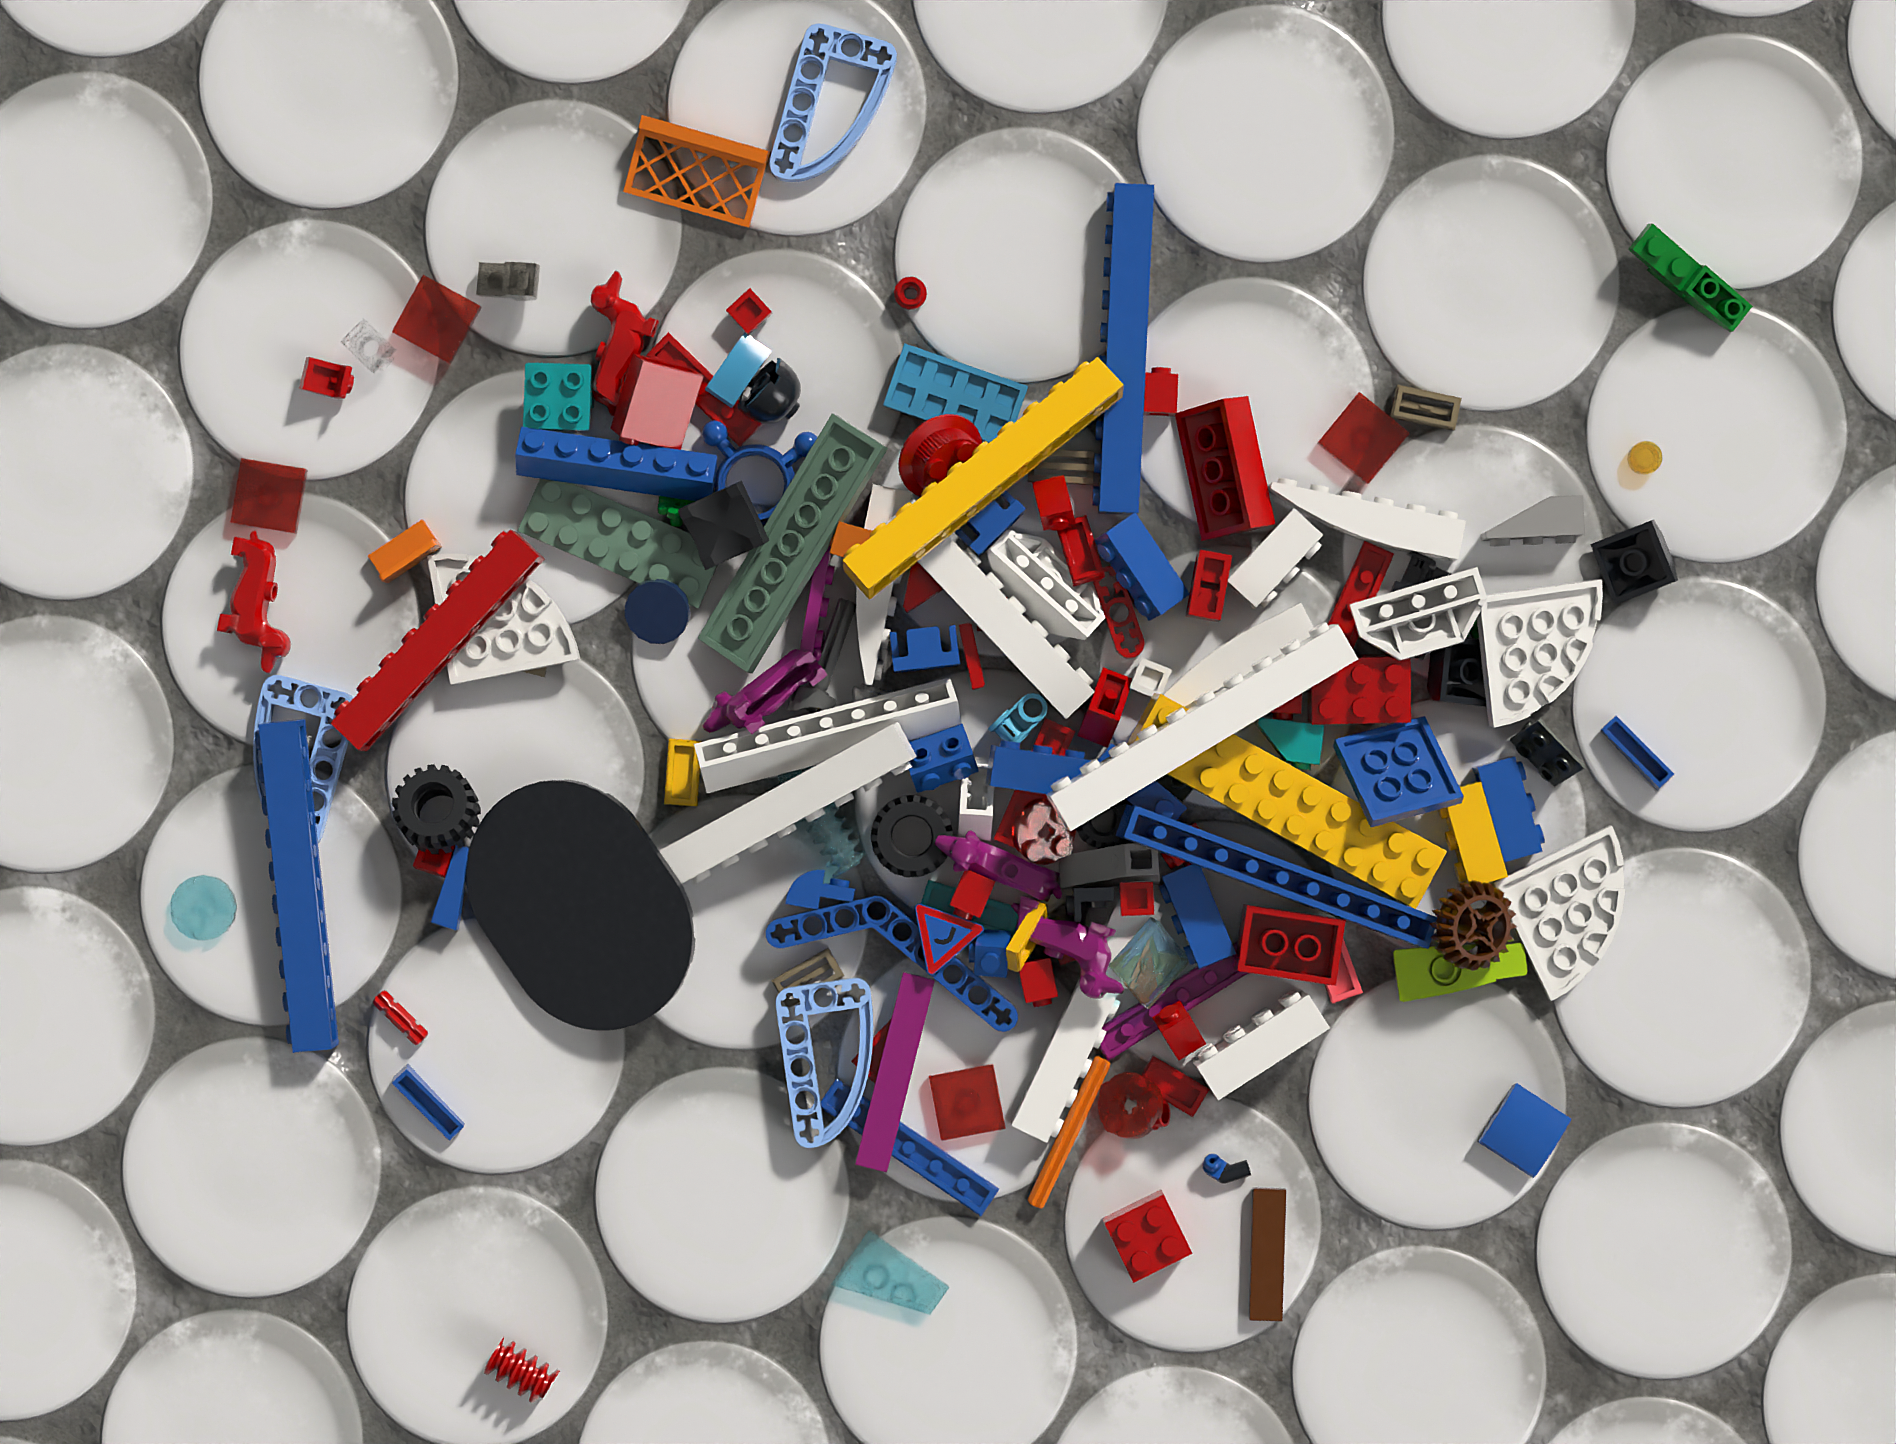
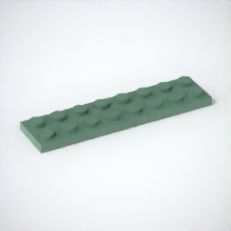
[698,413,888,674]

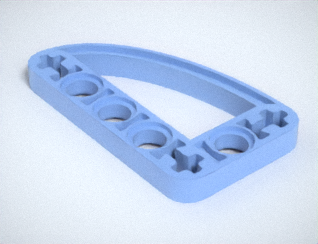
[769,23,897,182]
[253,675,354,843]
[776,978,873,1148]

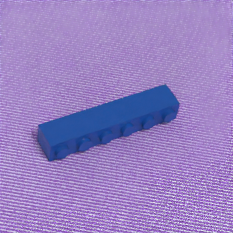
[515,427,717,501]

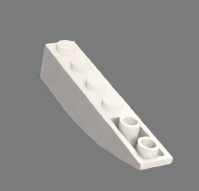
[1268,478,1466,562]
[856,484,912,686]
[1163,603,1314,709]

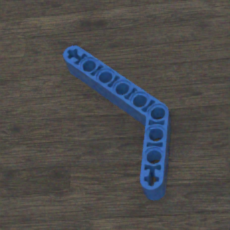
[766,895,1018,1032]

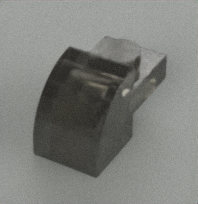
[476,262,540,301]

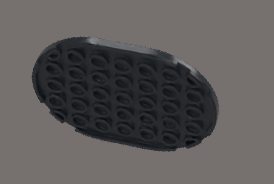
[466,779,696,1031]

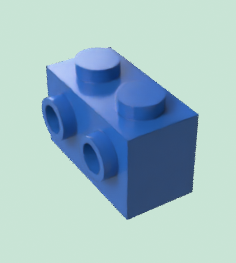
[909,724,979,793]

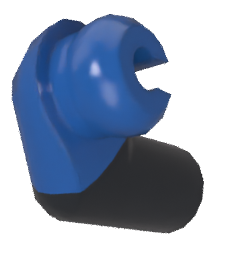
[1202,1154,1251,1184]

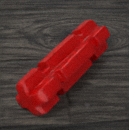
[372,990,428,1045]

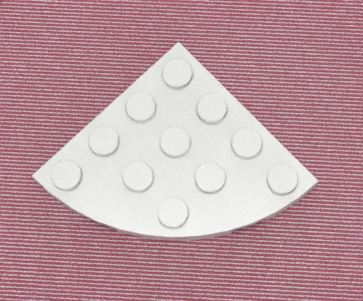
[427,554,581,685]
[1477,579,1603,728]
[1492,825,1625,1001]

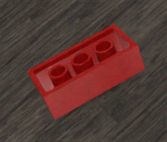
[1175,396,1275,541]

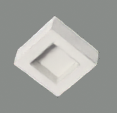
[1130,658,1172,697]

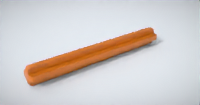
[1028,1056,1110,1209]

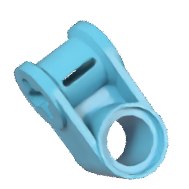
[988,693,1048,743]

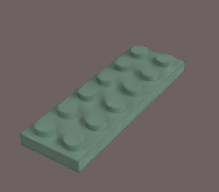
[518,479,718,609]

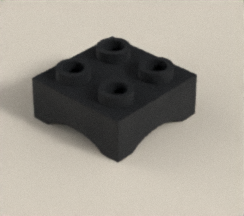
[678,480,769,570]

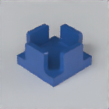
[954,491,1026,558]
[890,625,960,673]

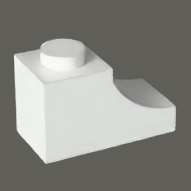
[958,764,994,841]

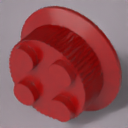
[898,414,982,497]

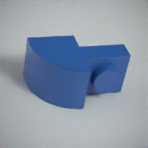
[785,869,856,910]

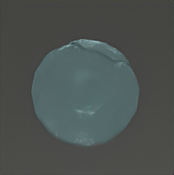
[170,875,237,941]

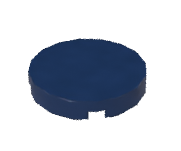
[625,579,690,644]

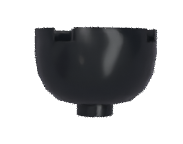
[737,358,801,424]

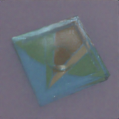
[1109,917,1189,1009]

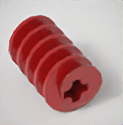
[484,1337,560,1404]

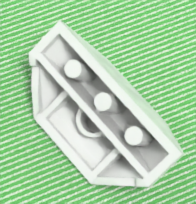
[987,529,1105,640]
[1349,567,1487,661]

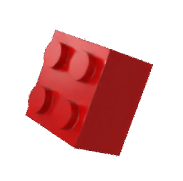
[1103,1190,1193,1283]

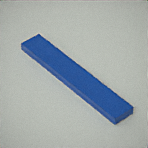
[821,1078,999,1216]

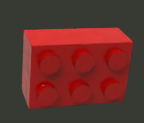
[1307,654,1411,725]
[1234,904,1346,986]

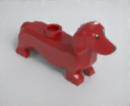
[590,271,659,416]
[217,531,291,674]

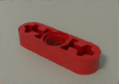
[1093,566,1144,658]

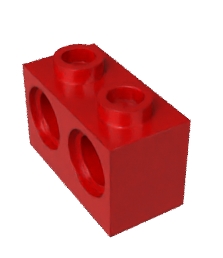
[1185,550,1232,622]

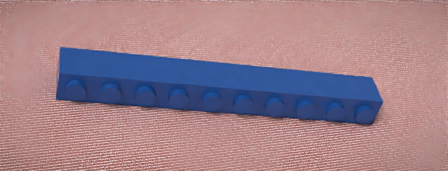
[1092,183,1154,515]
[255,719,339,1053]
[1115,804,1437,949]

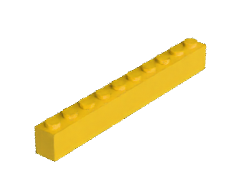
[842,357,1124,600]

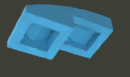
[705,332,771,408]

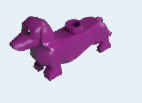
[703,648,827,734]
[935,830,1062,902]
[1011,896,1124,999]

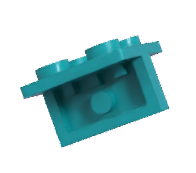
[523,363,594,431]

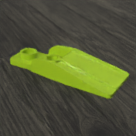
[1393,943,1528,1002]

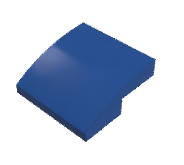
[1478,1083,1571,1178]

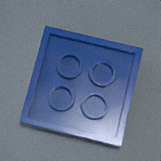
[1333,716,1464,827]

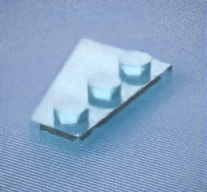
[831,1230,949,1315]

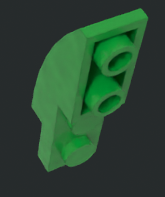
[1628,223,1753,332]

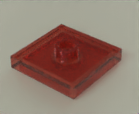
[392,275,482,364]
[1317,392,1410,484]
[230,458,308,534]
[929,1063,1006,1141]

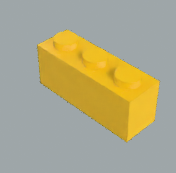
[1438,781,1508,883]

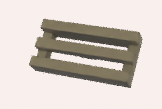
[1390,385,1462,431]
[1027,450,1095,485]
[771,947,845,1008]

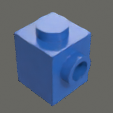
[969,929,1012,978]

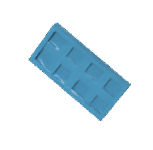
[883,343,1028,443]

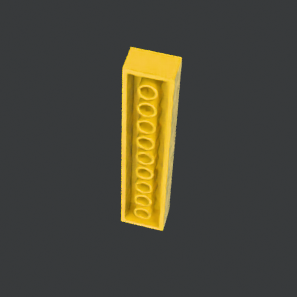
[1127,693,1447,909]

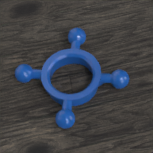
[702,420,818,526]

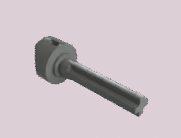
[786,598,856,713]

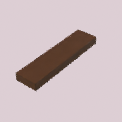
[1249,1187,1286,1321]

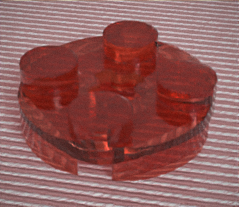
[1012,798,1076,865]
[1098,1072,1163,1139]

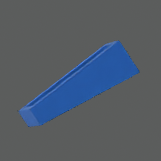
[1601,716,1674,791]
[431,845,469,930]
[392,1064,465,1141]

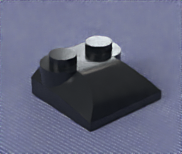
[1590,519,1678,605]
[1427,638,1487,707]

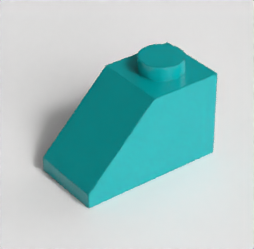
[1255,718,1324,771]

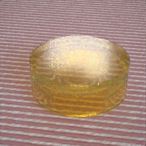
[1627,441,1662,475]

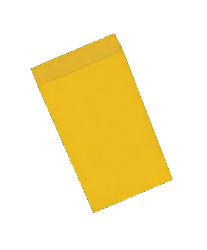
[664,739,702,806]
[1006,900,1048,972]

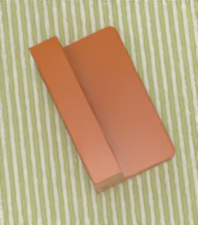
[368,519,442,583]

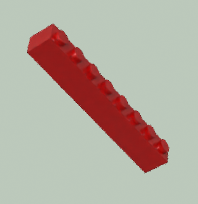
[330,529,545,751]

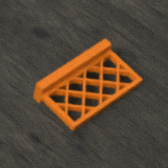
[623,115,771,228]

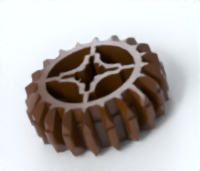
[1430,880,1517,971]

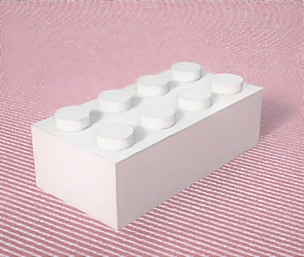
[1192,990,1330,1100]

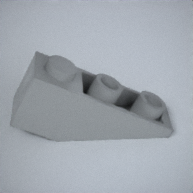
[1481,495,1585,546]
[1059,843,1159,889]

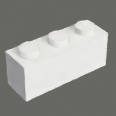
[1227,508,1323,609]

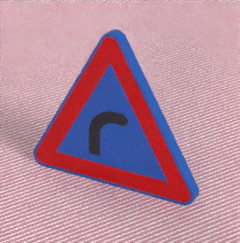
[915,903,984,975]

